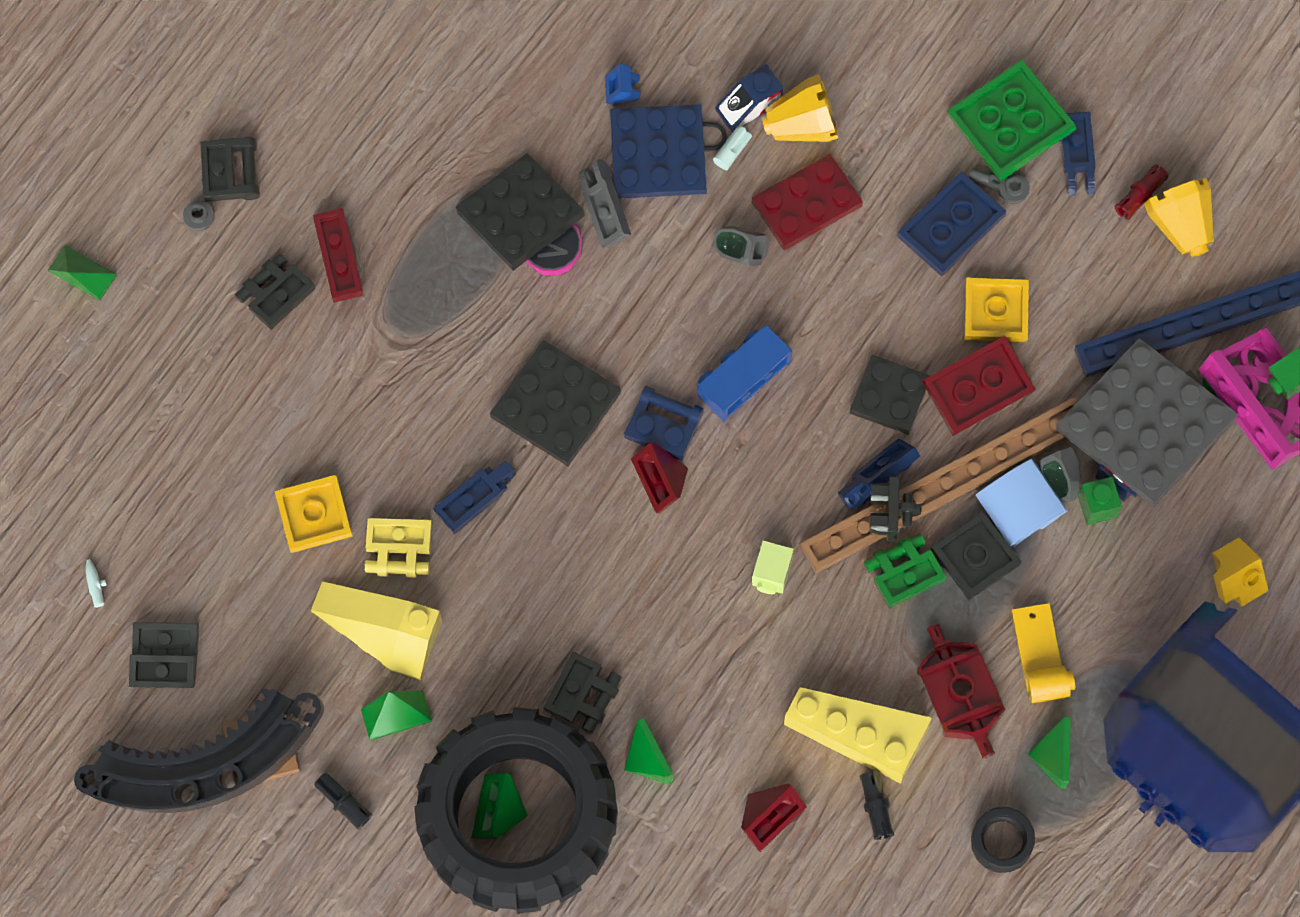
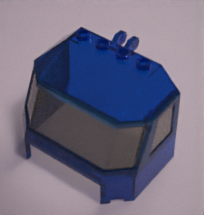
[1103,601,1300,852]

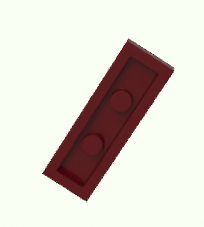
[313,208,364,303]

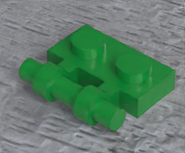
[863,533,946,609]

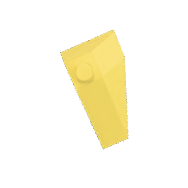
[311,581,442,680]

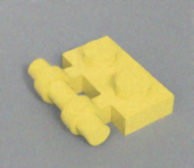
[365,518,432,578]

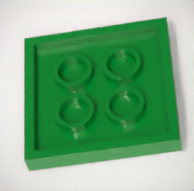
[947,60,1076,182]

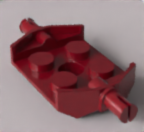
[917,624,1005,759]

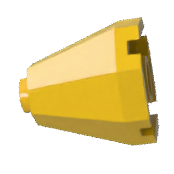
[762,75,839,142]
[1144,178,1214,257]

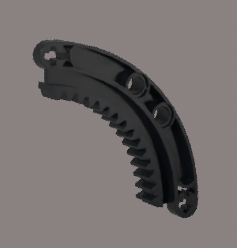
[74,689,324,813]

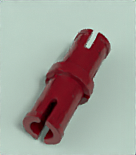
[1115,164,1169,220]

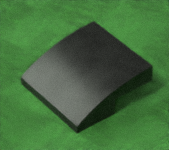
[129,622,199,688]

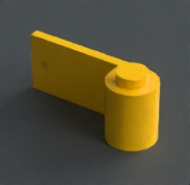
[1011,603,1075,704]

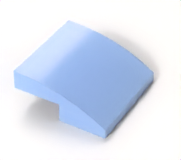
[976,459,1068,547]

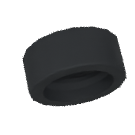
[971,807,1035,873]

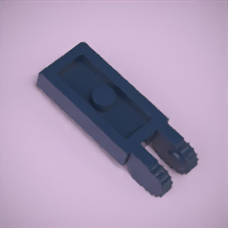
[1061,112,1096,195]

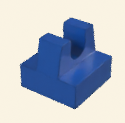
[605,64,640,106]

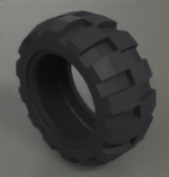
[414,707,618,914]

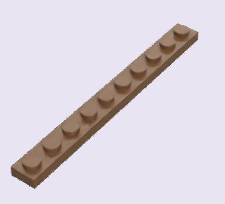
[800,397,1078,574]

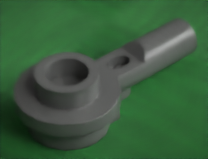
[969,168,1030,204]

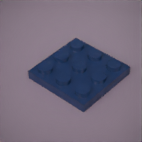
[610,104,707,199]

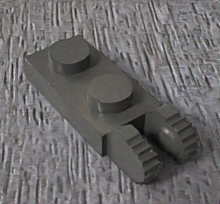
[579,159,631,249]

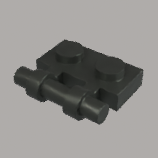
[235,253,316,330]
[543,651,622,734]

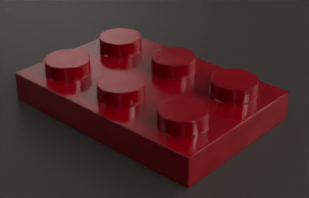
[752,154,863,251]
[922,335,1036,436]

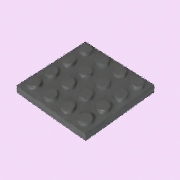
[1056,338,1238,507]

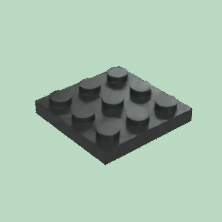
[456,153,585,271]
[490,340,621,466]

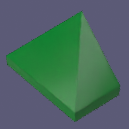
[48,245,117,301]
[361,690,432,741]
[624,717,674,785]
[1028,717,1071,789]
[471,773,528,839]

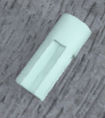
[713,126,752,170]

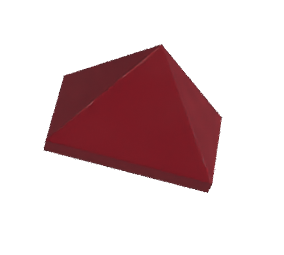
[631,442,688,513]
[741,783,807,852]

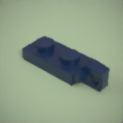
[838,439,920,510]
[433,461,516,535]

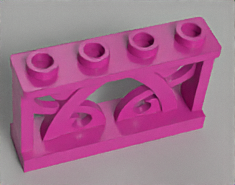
[1198,327,1300,470]

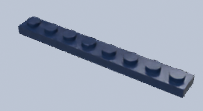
[1074,271,1300,377]

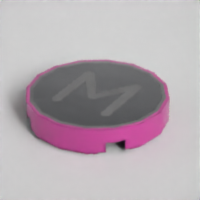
[526,225,583,276]

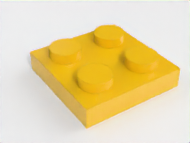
[964,277,1029,343]
[275,475,353,553]

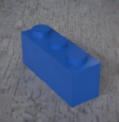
[697,325,792,422]

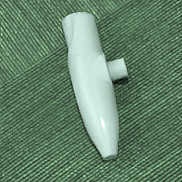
[86,559,107,607]

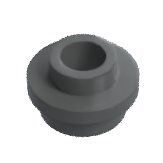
[183,201,214,231]

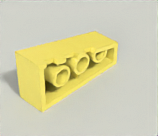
[784,687,932,784]

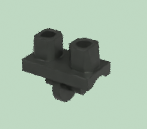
[870,477,922,542]

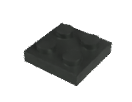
[850,355,930,435]
[931,512,1022,600]

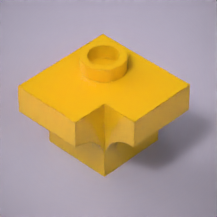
[1212,537,1269,606]

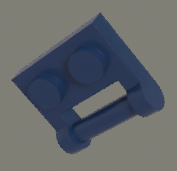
[624,386,704,461]

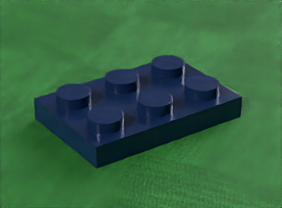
[897,171,1007,277]

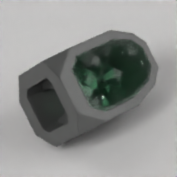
[713,226,769,266]
[1039,447,1081,503]

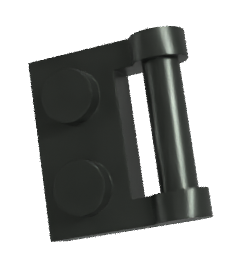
[200,137,260,202]

